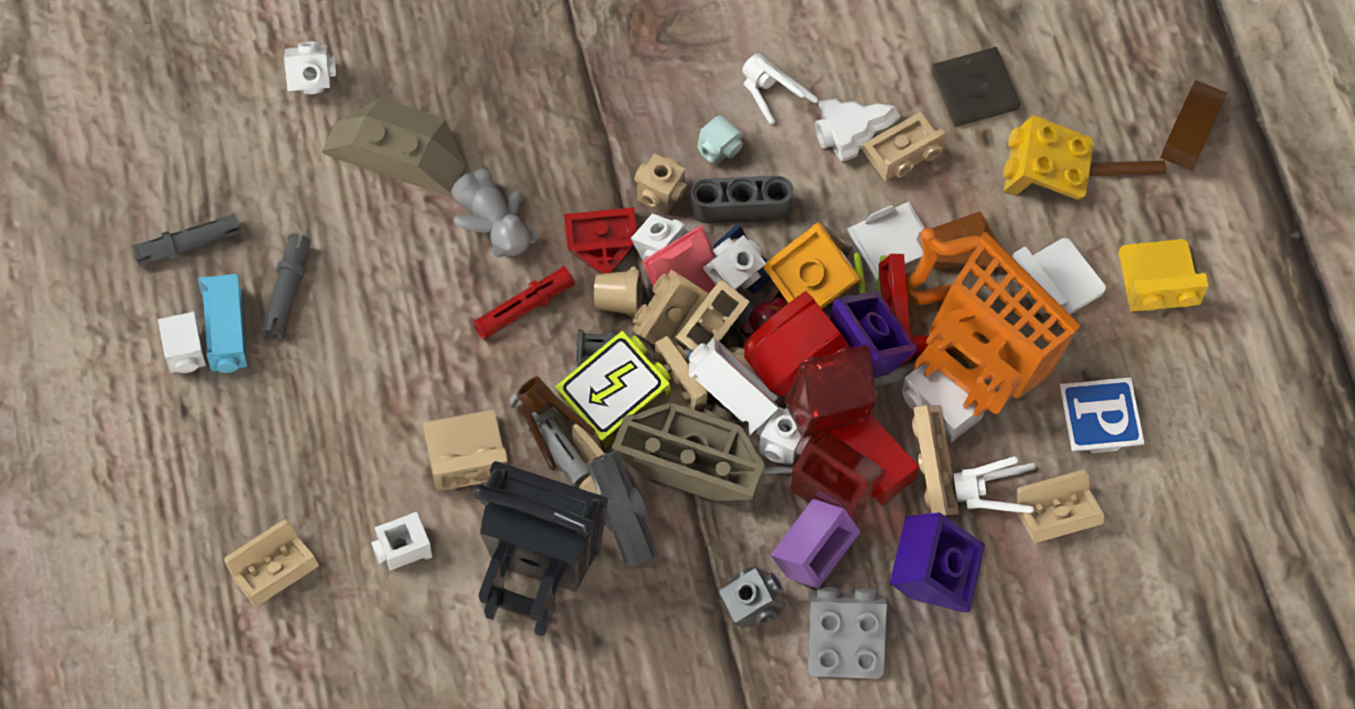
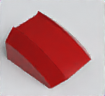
[744,291,850,399]

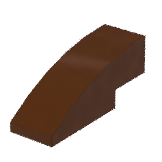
[1160,80,1227,171]

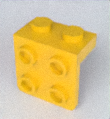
[1003,115,1094,200]
[1118,239,1209,312]

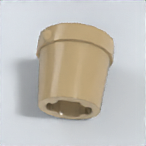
[594,267,643,319]

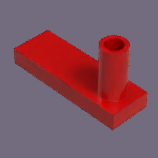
[878,253,949,365]

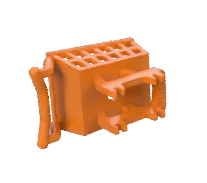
[906,227,1080,417]

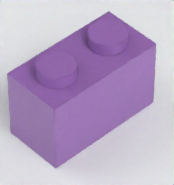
[771,499,860,588]

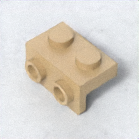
[862,112,946,182]
[632,269,709,346]
[1017,470,1104,543]
[224,519,319,607]

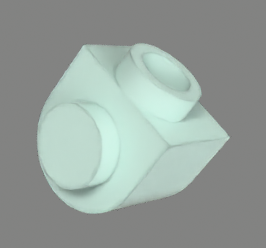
[697,115,743,165]

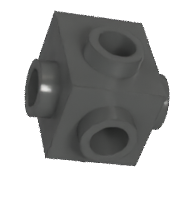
[719,567,786,628]

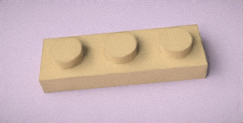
[912,405,959,517]

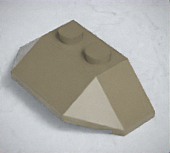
[322,98,466,198]
[611,402,765,501]

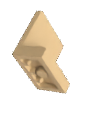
[423,410,508,492]

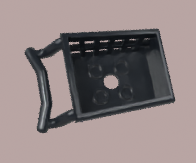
[473,461,608,636]

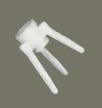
[742,53,818,125]
[953,456,1036,513]

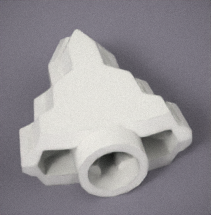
[815,98,900,162]

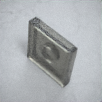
[931,47,1021,127]

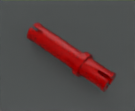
[472,266,575,341]

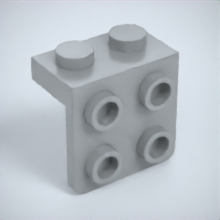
[808,587,887,679]

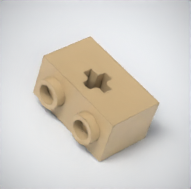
[674,279,750,353]

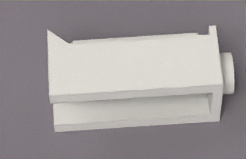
[689,337,778,436]

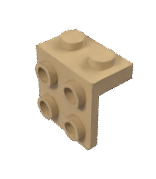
[637,336,708,414]

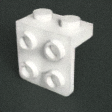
[1013,238,1106,323]

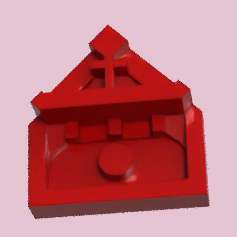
[564,207,637,274]

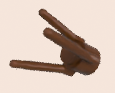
[516,376,595,470]

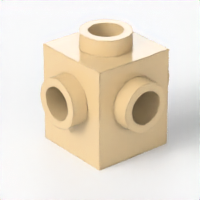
[634,153,688,215]

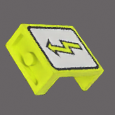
[555,331,672,449]

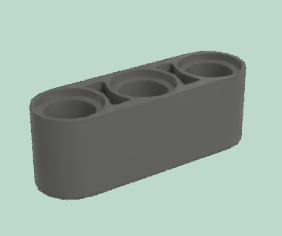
[690,176,794,223]

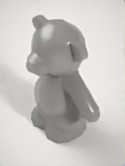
[451,167,540,258]

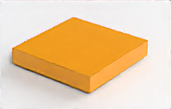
[763,222,862,310]

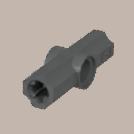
[586,451,658,567]

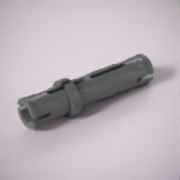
[131,213,242,267]
[260,233,311,340]

